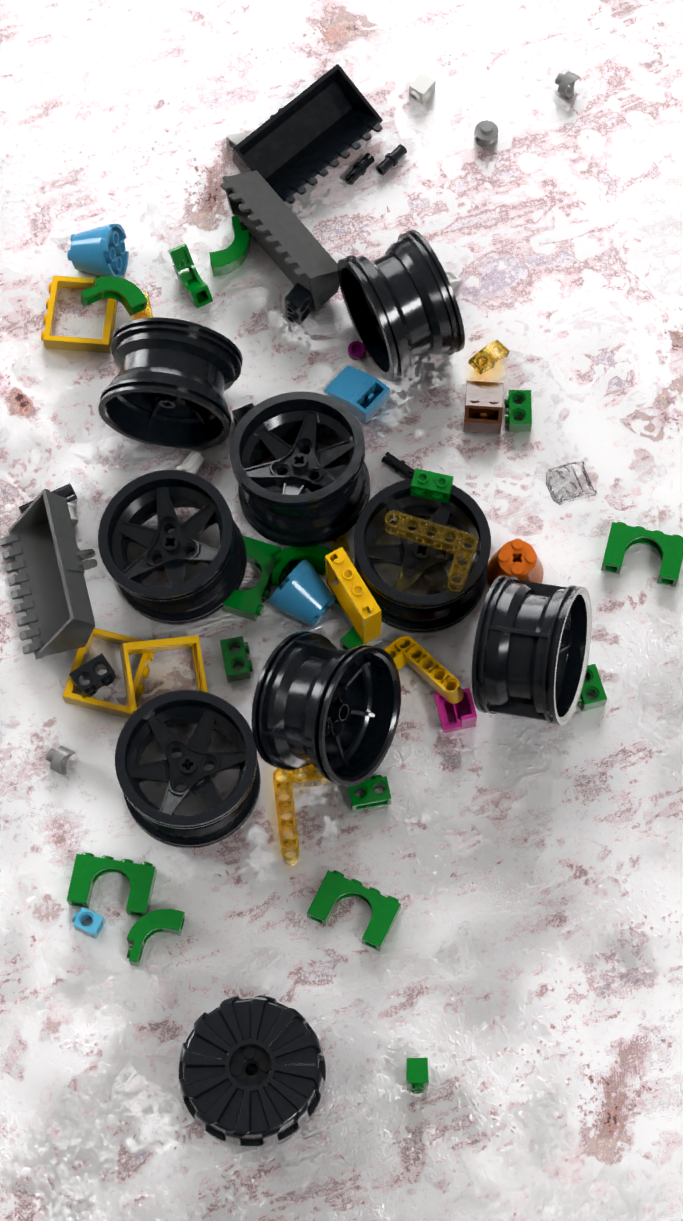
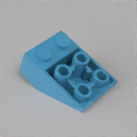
[324,365,390,424]

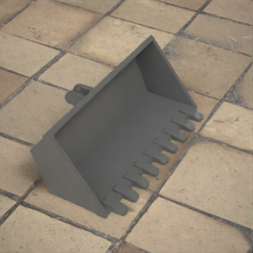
[220,170,339,312]
[0,489,98,660]

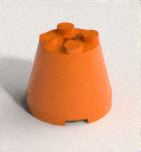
[487,539,544,588]

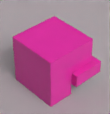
[434,687,477,733]

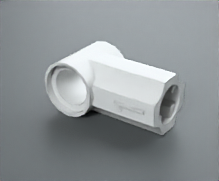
[175,451,205,474]

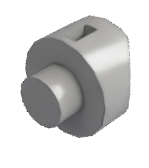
[555,70,581,98]
[474,120,498,147]
[46,745,76,776]

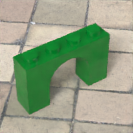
[601,522,683,587]
[221,535,281,622]
[67,852,157,917]
[307,870,401,951]

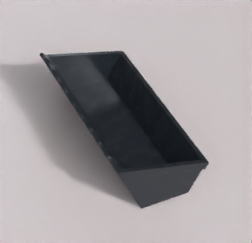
[232,64,383,204]

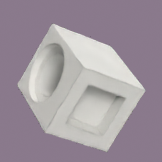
[409,72,436,105]

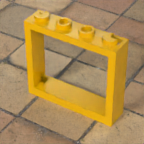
[41,275,118,353]
[325,547,381,645]
[62,628,155,719]
[119,635,208,716]

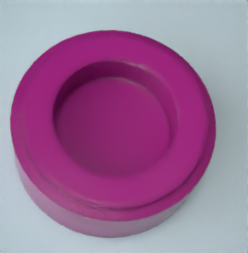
[348,341,366,360]

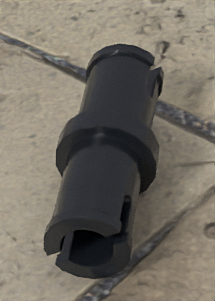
[376,144,407,175]
[344,153,375,185]
[381,452,415,479]

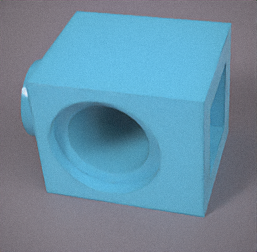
[72,907,106,939]

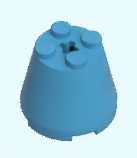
[67,224,129,277]
[268,559,336,627]

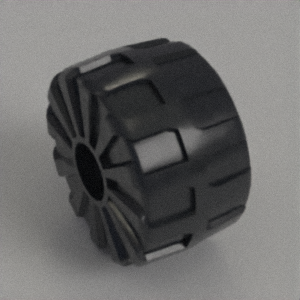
[179,995,326,1150]

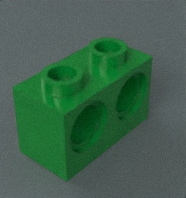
[504,390,532,432]
[410,468,454,503]
[220,636,253,682]
[577,664,607,711]
[348,775,391,811]
[406,1058,429,1094]

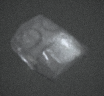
[546,461,597,505]

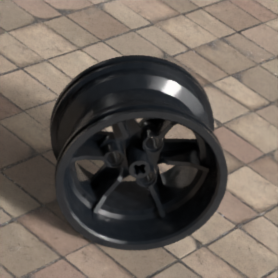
[337,229,465,381]
[98,317,243,450]
[229,391,371,547]
[98,470,247,625]
[354,479,491,634]
[115,690,261,849]

